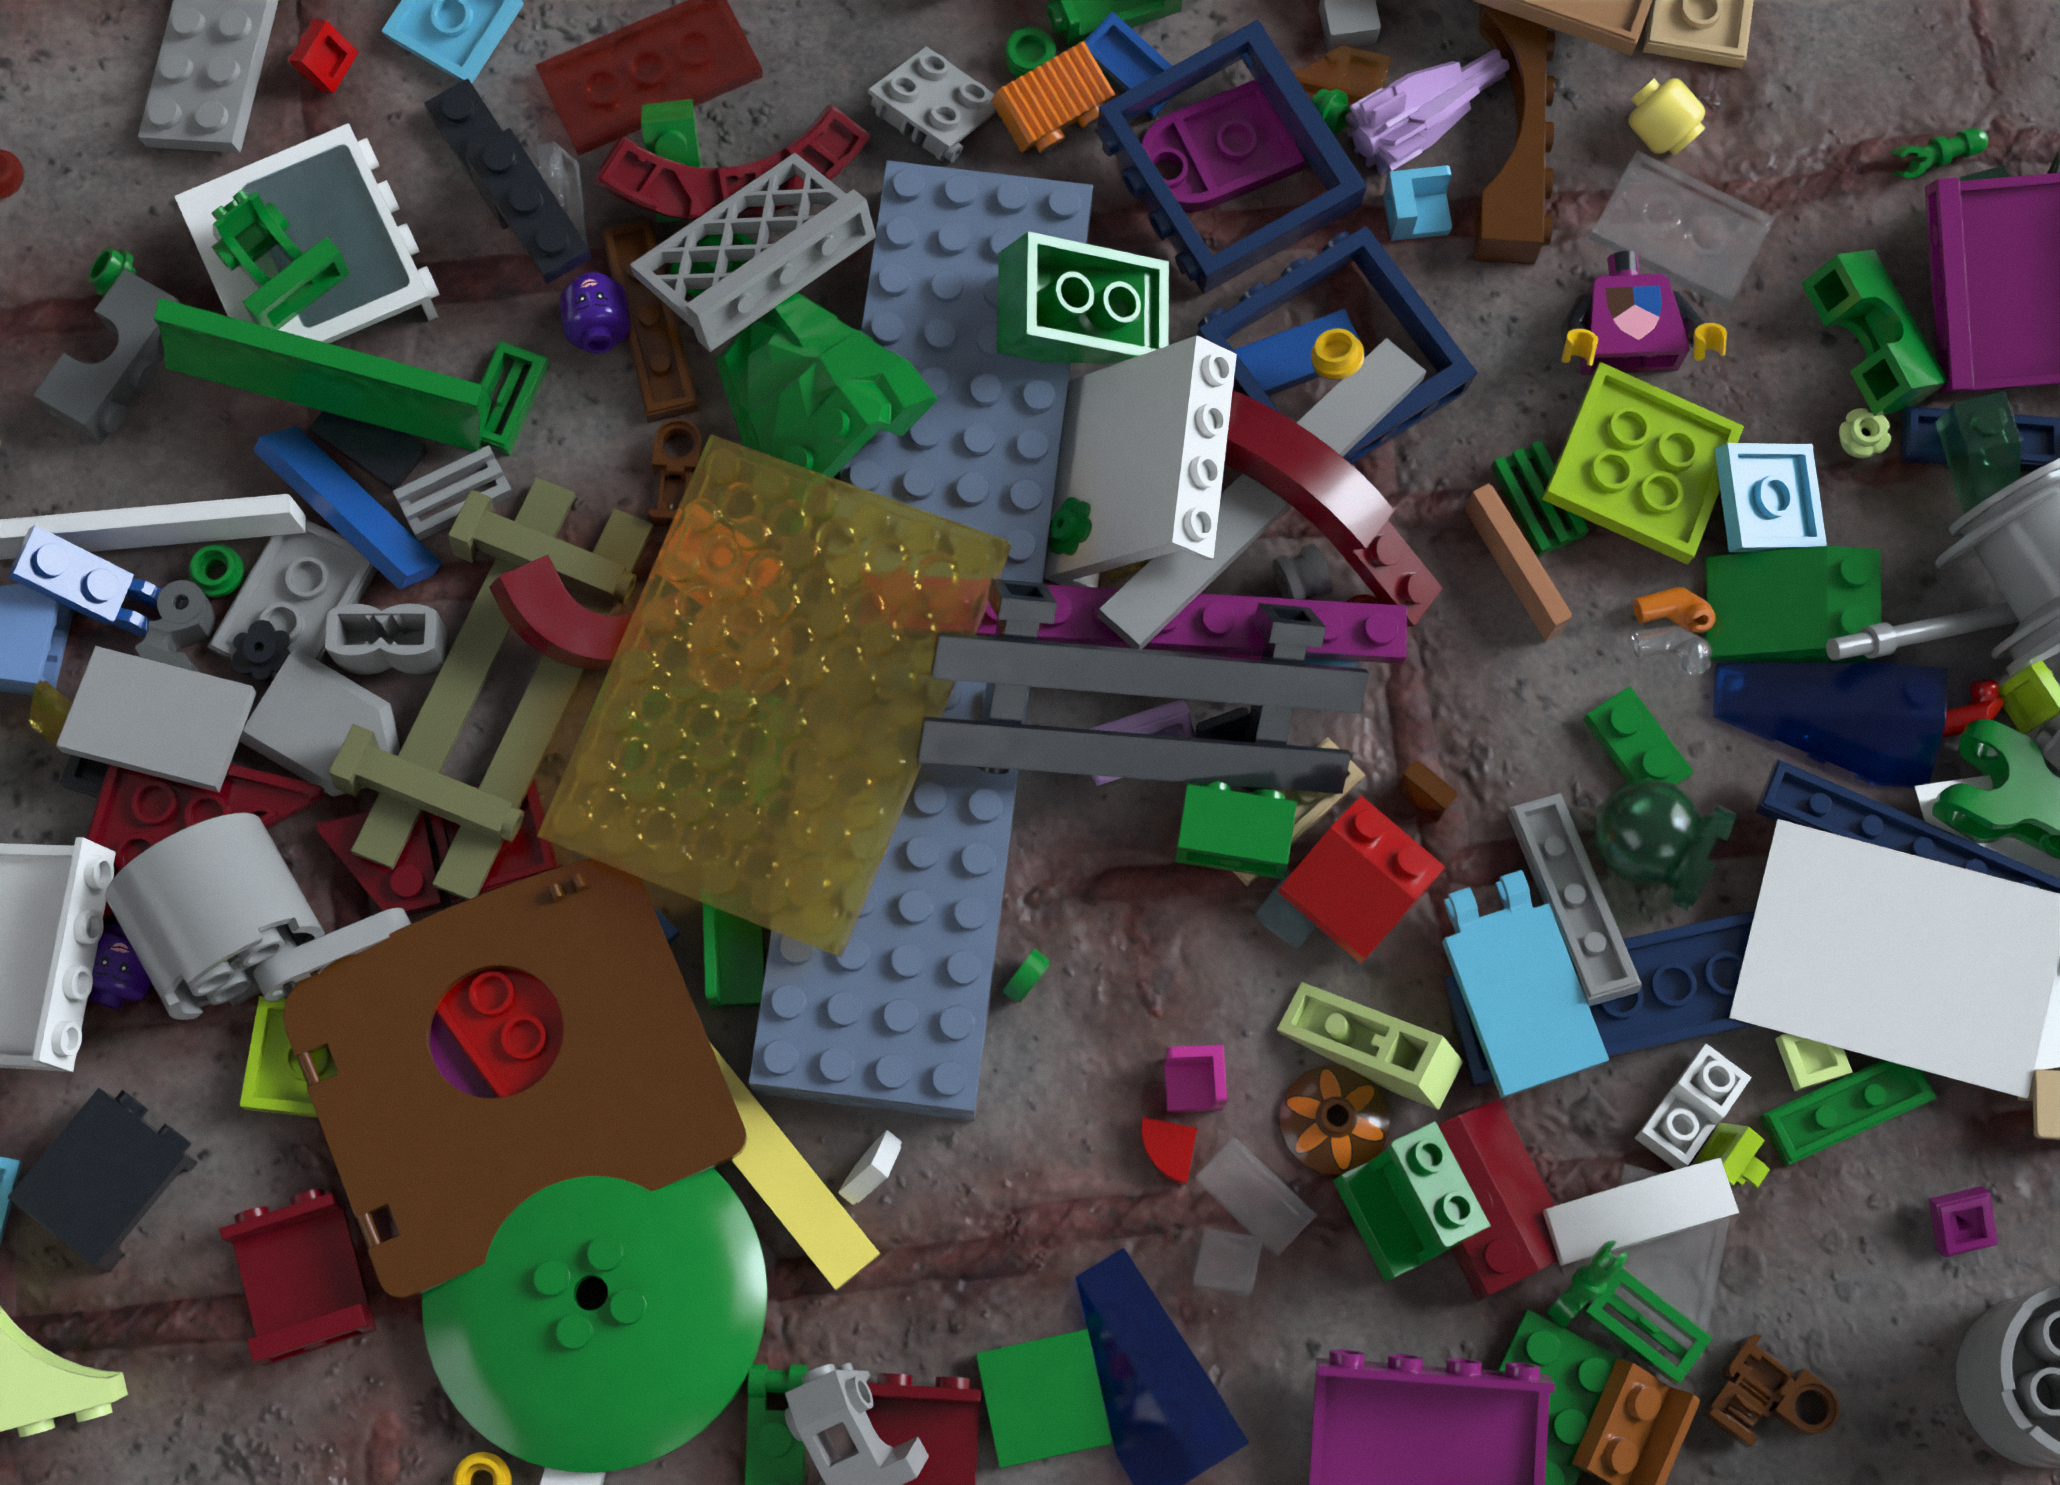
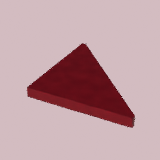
[86,764,325,925]

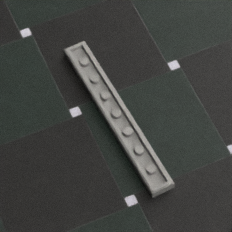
[1098,338,1426,649]

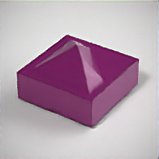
[1928,1186,1998,1257]

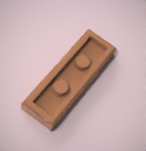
[1465,483,1572,642]

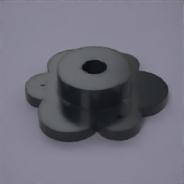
[231,620,291,681]

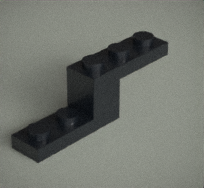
[424,78,592,284]

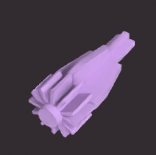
[1345,49,1510,174]

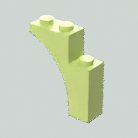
[0,1306,128,1437]

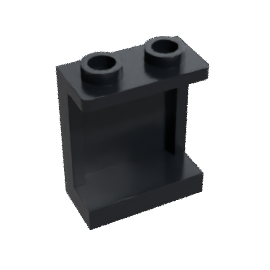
[7,1088,198,1272]

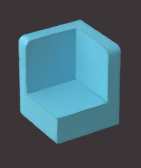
[1383,165,1452,241]

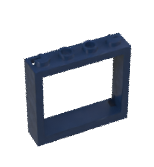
[1095,20,1367,295]
[1196,226,1478,465]

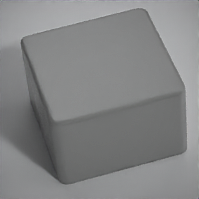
[1319,0,1381,51]

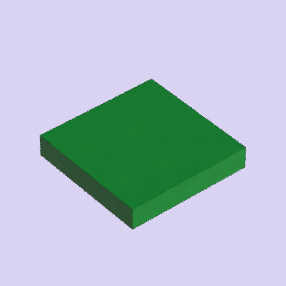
[976,1329,1113,1469]

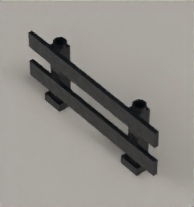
[916,578,1369,794]

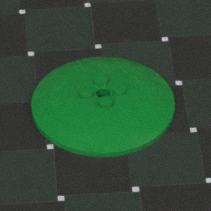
[422,1168,768,1473]

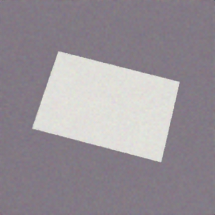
[1729,819,2060,1099]

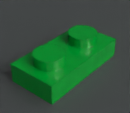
[1583,686,1694,806]

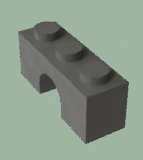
[33,269,179,445]

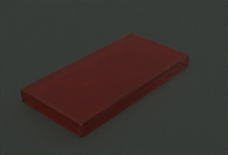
[535,0,763,156]

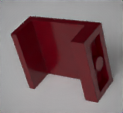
[219,1189,377,1366]
[866,1373,981,1485]

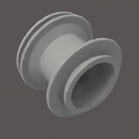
[1935,458,2060,676]

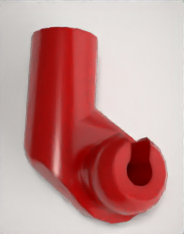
[1932,678,2004,739]

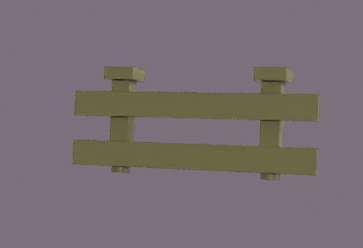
[329,477,654,900]

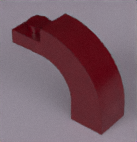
[489,555,692,670]

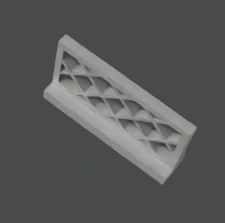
[630,153,876,352]

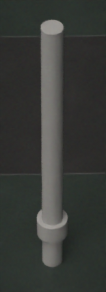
[1826,603,2019,660]

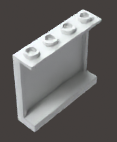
[1044,335,1237,587]
[0,837,116,1072]

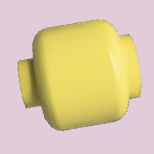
[1628,78,1705,156]

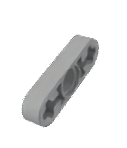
[253,908,411,1001]

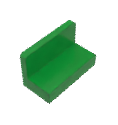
[702,888,765,1009]

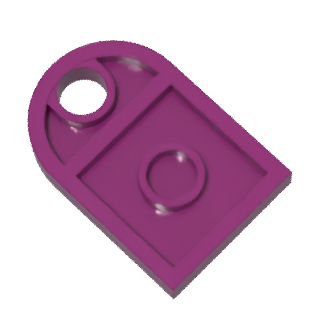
[1141,79,1305,212]

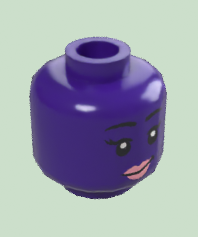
[559,273,631,354]
[87,923,152,1010]

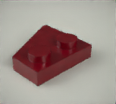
[316,810,445,916]

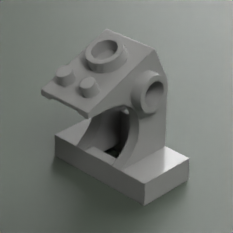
[785,1363,929,1485]

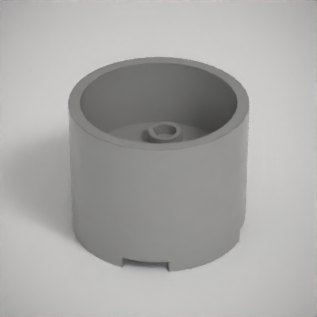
[105,813,325,1020]
[1956,1285,2060,1469]

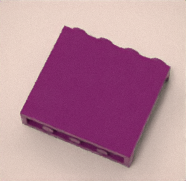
[1924,173,2060,394]
[1308,1349,1555,1485]

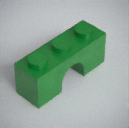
[1801,249,1949,416]

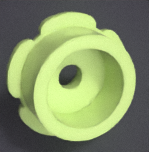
[1839,408,1891,458]

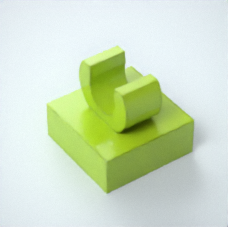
[1999,660,2060,735]
[1691,1123,1770,1188]

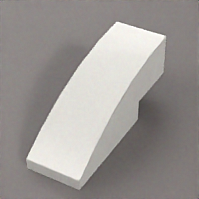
[1542,1158,1739,1266]

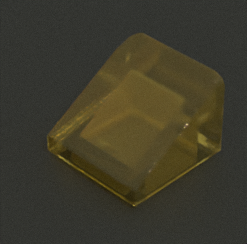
[30,680,73,755]

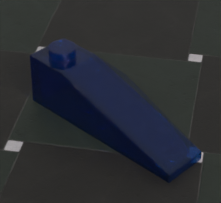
[1713,663,1947,789]
[1075,1248,1249,1485]

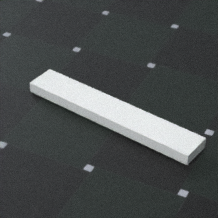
[0,494,306,560]

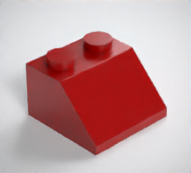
[1277,796,1445,964]

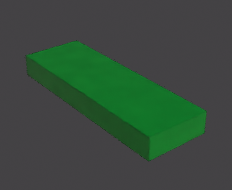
[1759,1060,1937,1167]

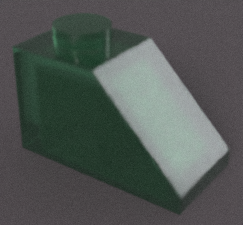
[1935,391,2021,514]

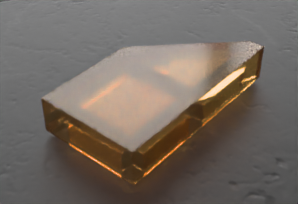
[1292,45,1392,104]

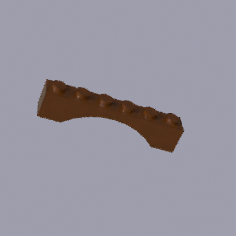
[1473,3,1555,265]

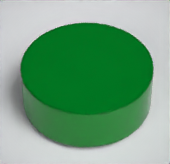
[1005,27,1056,78]
[1001,948,1050,1003]

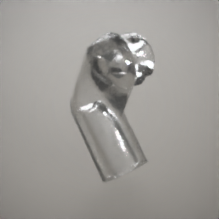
[1632,625,1713,674]

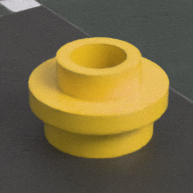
[453,1452,512,1485]

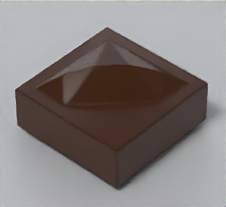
[1396,760,1458,822]

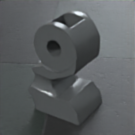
[135,580,216,672]

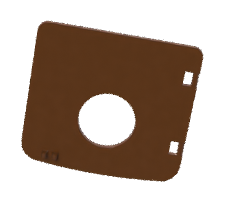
[283,856,747,1299]

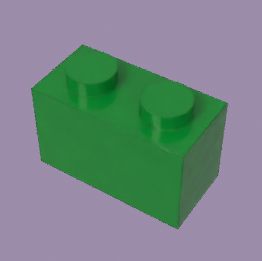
[1175,781,1297,879]

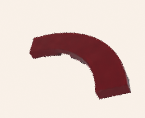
[591,104,872,221]

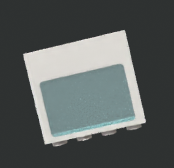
[174,123,440,343]

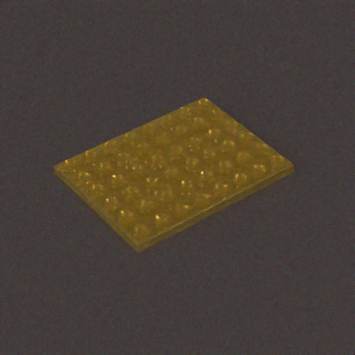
[537,434,1012,958]

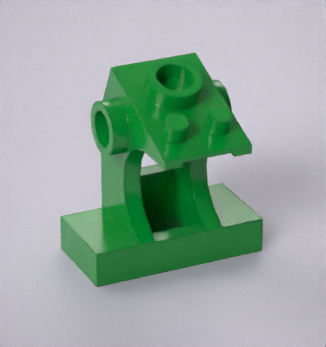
[211,189,351,330]

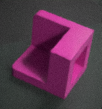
[1163,1045,1227,1113]

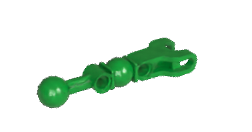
[1932,719,2060,860]

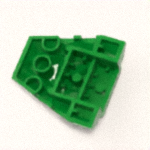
[715,292,938,547]

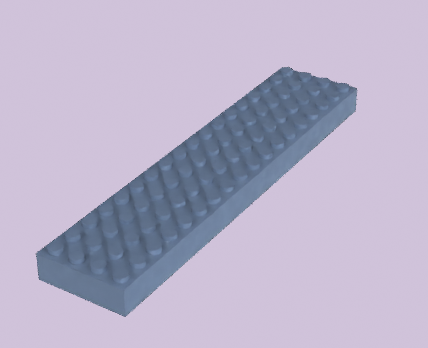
[749,160,1093,1121]

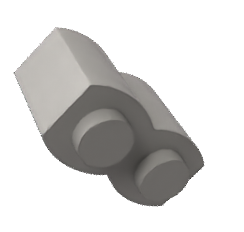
[325,603,448,675]

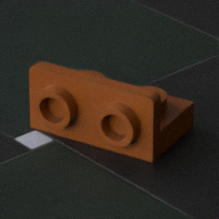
[1572,1358,1700,1485]

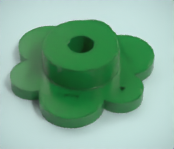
[1049,497,1092,556]

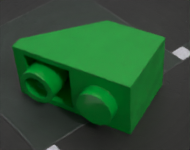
[641,99,702,223]

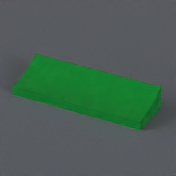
[153,298,492,452]

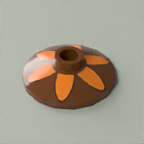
[1279,1065,1389,1175]

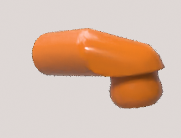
[1633,587,1715,633]

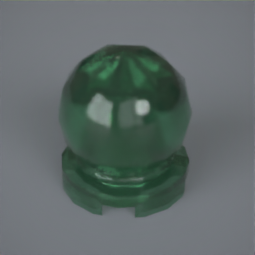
[1593,777,1736,911]

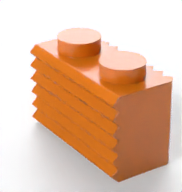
[991,41,1115,153]

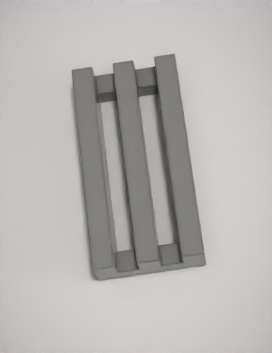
[393,445,514,541]

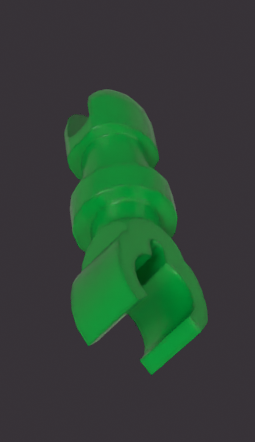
[1889,128,1989,178]
[1547,1240,1628,1329]

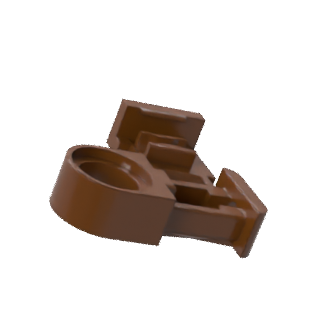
[647,419,742,527]
[1704,1334,1840,1448]

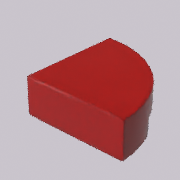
[1141,1117,1197,1186]

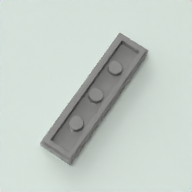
[1508,793,1642,1006]

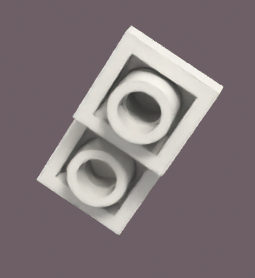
[1635,1044,1752,1170]

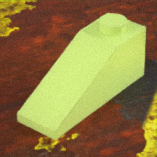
[1277,982,1463,1110]

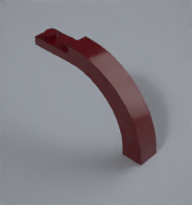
[1224,390,1443,627]

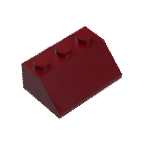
[1438,1099,1559,1301]

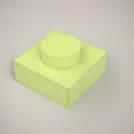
[1775,1033,1852,1091]

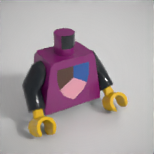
[1561,251,1727,375]

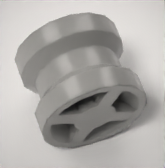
[1272,543,1333,600]

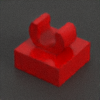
[287,19,359,93]

